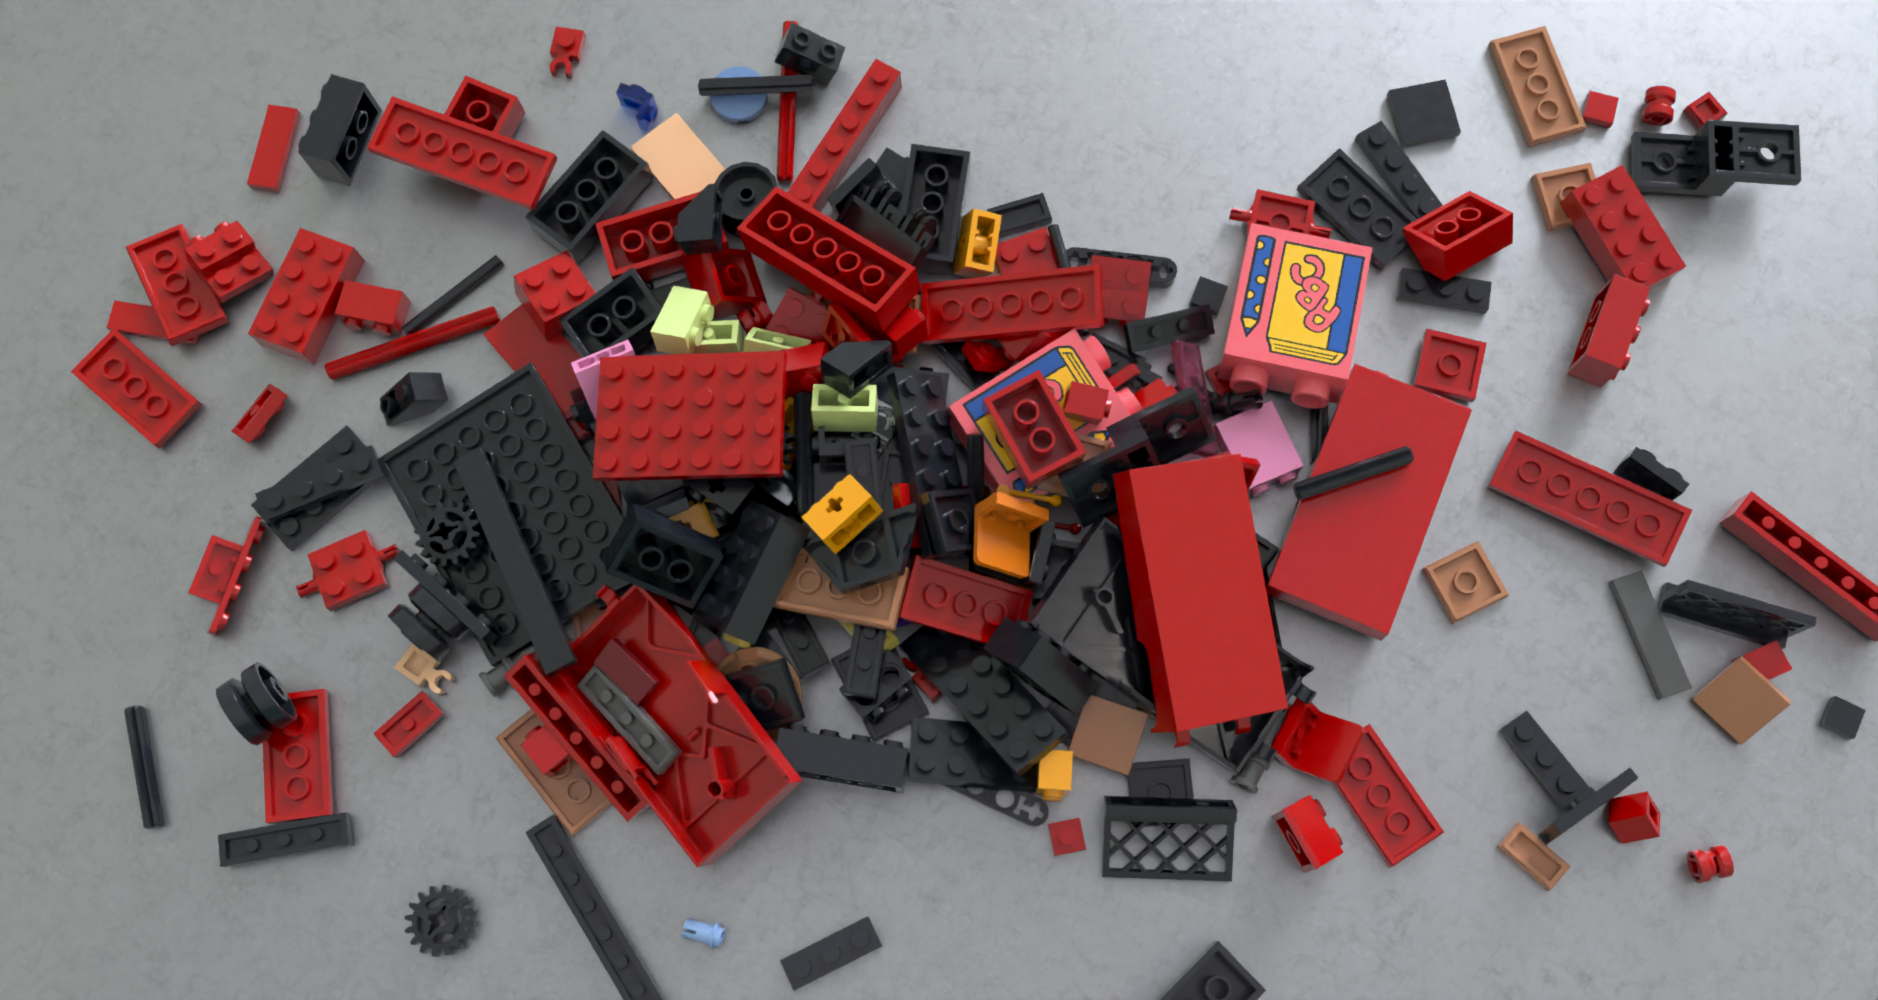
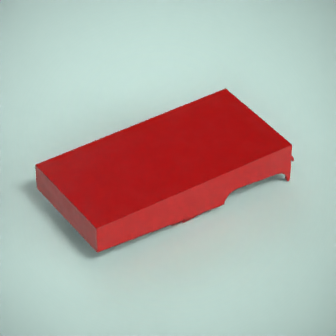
[1266,363,1472,641]
[1113,453,1288,748]
[556,585,803,867]

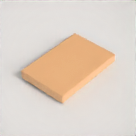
[631,113,725,199]

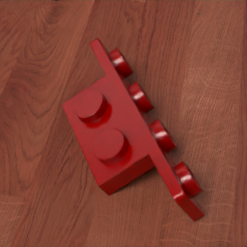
[187,516,265,635]

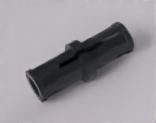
[1201,389,1263,419]

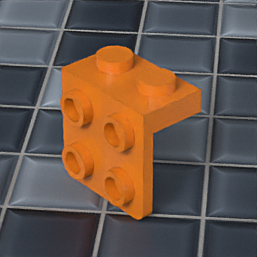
[973,492,1049,579]

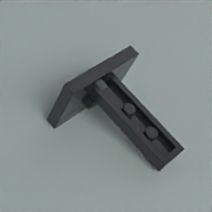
[1500,711,1639,845]

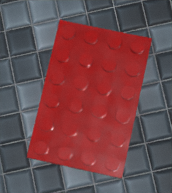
[593,351,787,481]

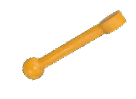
[996,484,1062,507]

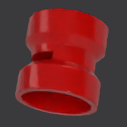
[1642,86,1676,126]
[736,298,773,335]
[1687,844,1734,883]

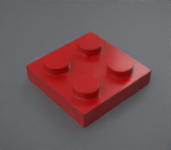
[1413,329,1487,402]

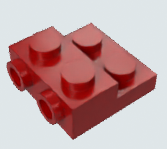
[184,221,274,303]
[1090,255,1152,326]

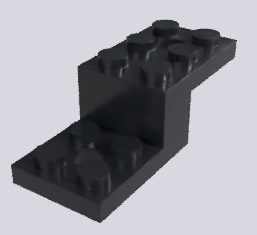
[1631,120,1801,196]
[1058,386,1216,528]

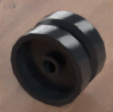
[715,162,778,239]
[388,583,470,662]
[216,662,298,746]

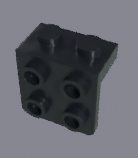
[1612,447,1689,501]
[972,521,1056,589]

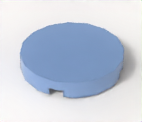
[709,67,768,123]

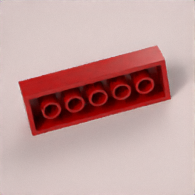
[737,186,921,333]

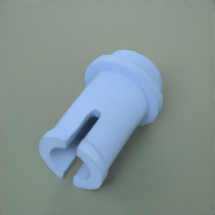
[682,918,725,949]

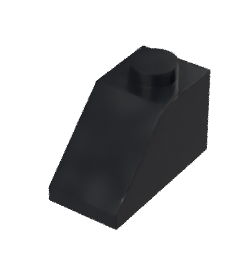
[674,183,724,255]
[821,340,893,399]

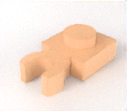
[394,644,455,695]

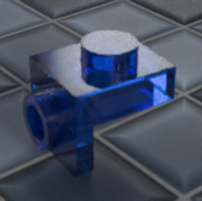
[616,83,658,131]

